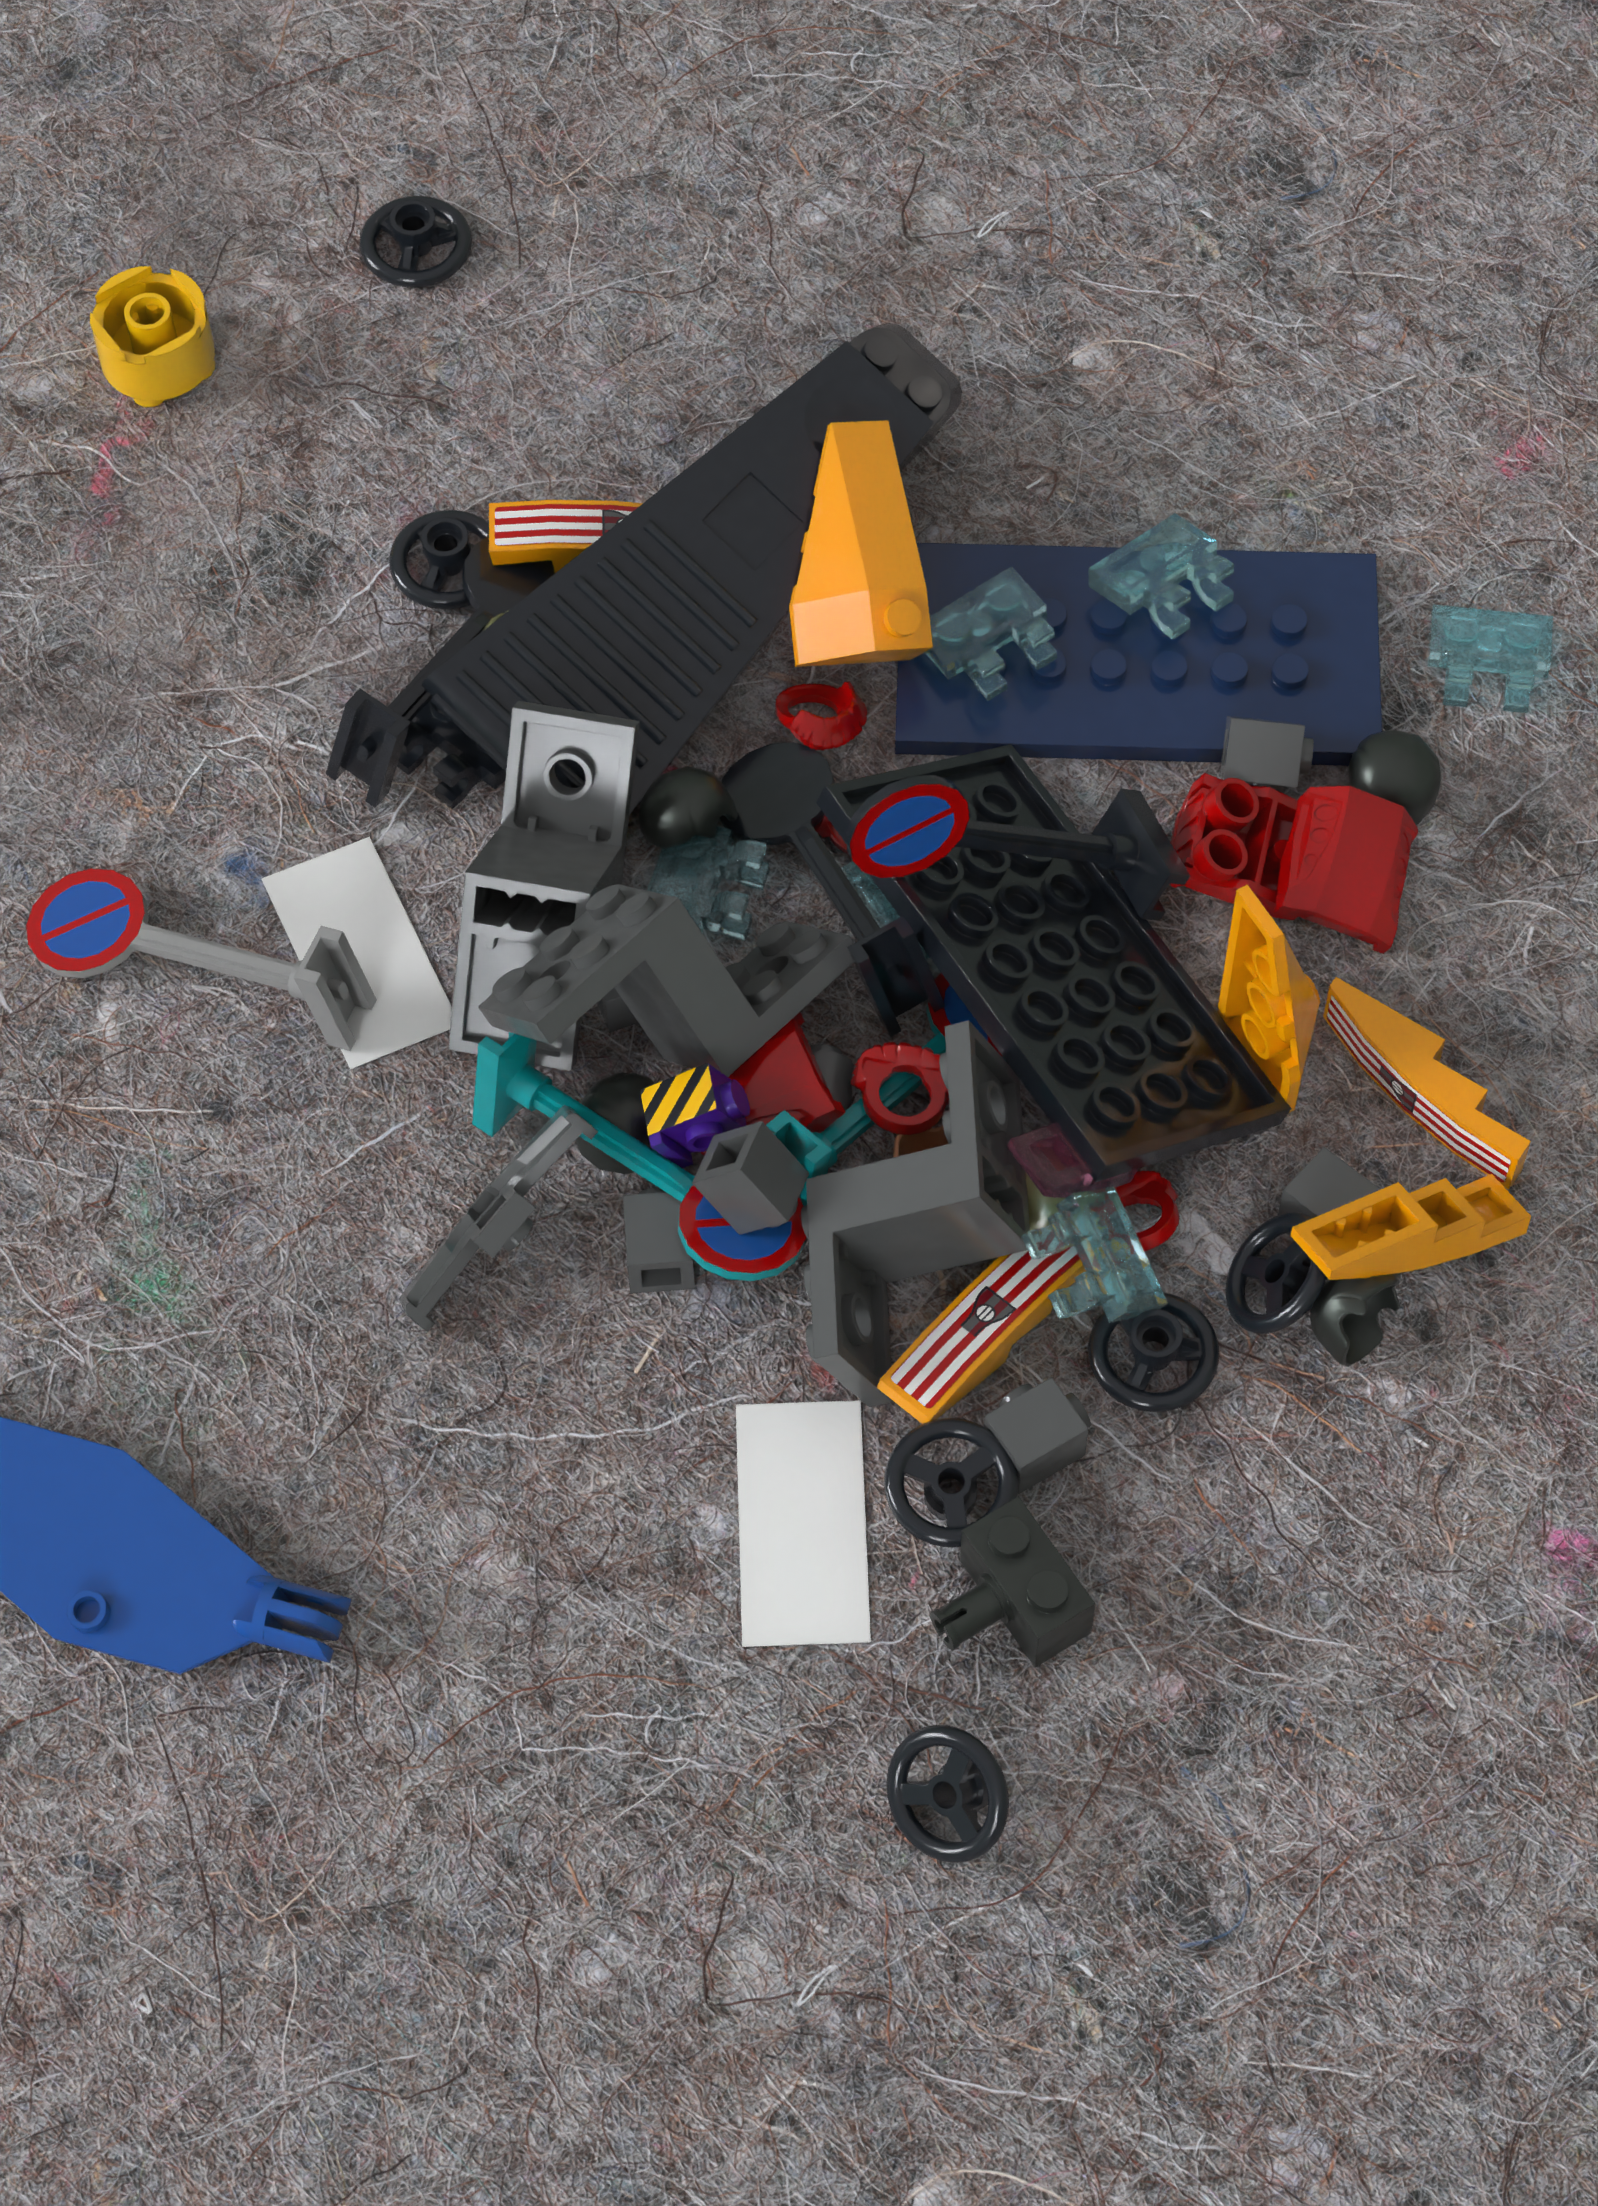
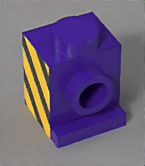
[640,1063,750,1169]

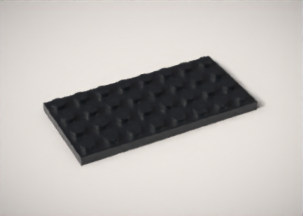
[816,744,1292,1182]

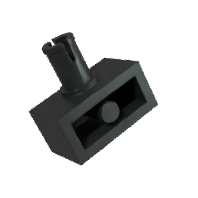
[930,1496,1095,1667]

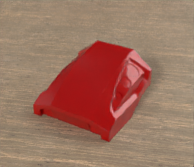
[1169,773,1298,920]
[1275,786,1418,954]
[701,1012,846,1156]

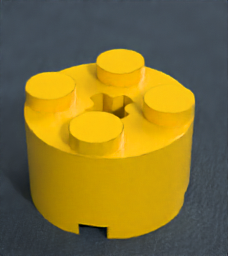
[90,266,215,407]

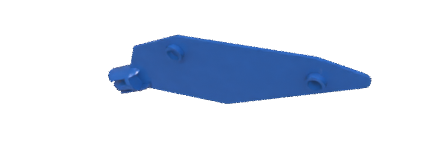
[0,1417,351,1675]

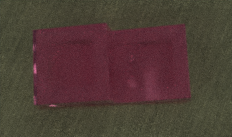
[1007,1122,1138,1198]

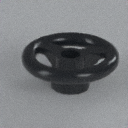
[359,196,472,288]
[389,510,489,610]
[1225,1212,1327,1334]
[1088,1291,1219,1412]
[884,1418,1018,1548]
[886,1725,1009,1863]

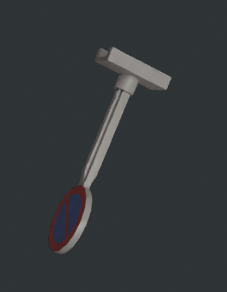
[26,869,377,1051]

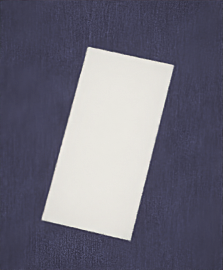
[261,837,452,1069]
[736,1400,871,1647]

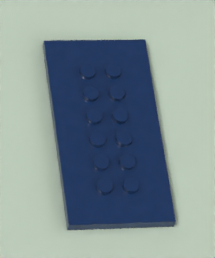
[895,542,1382,766]

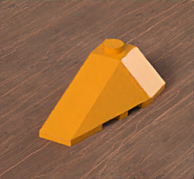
[789,420,933,667]
[1217,884,1320,1113]

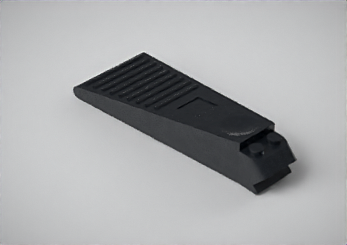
[421,323,962,817]

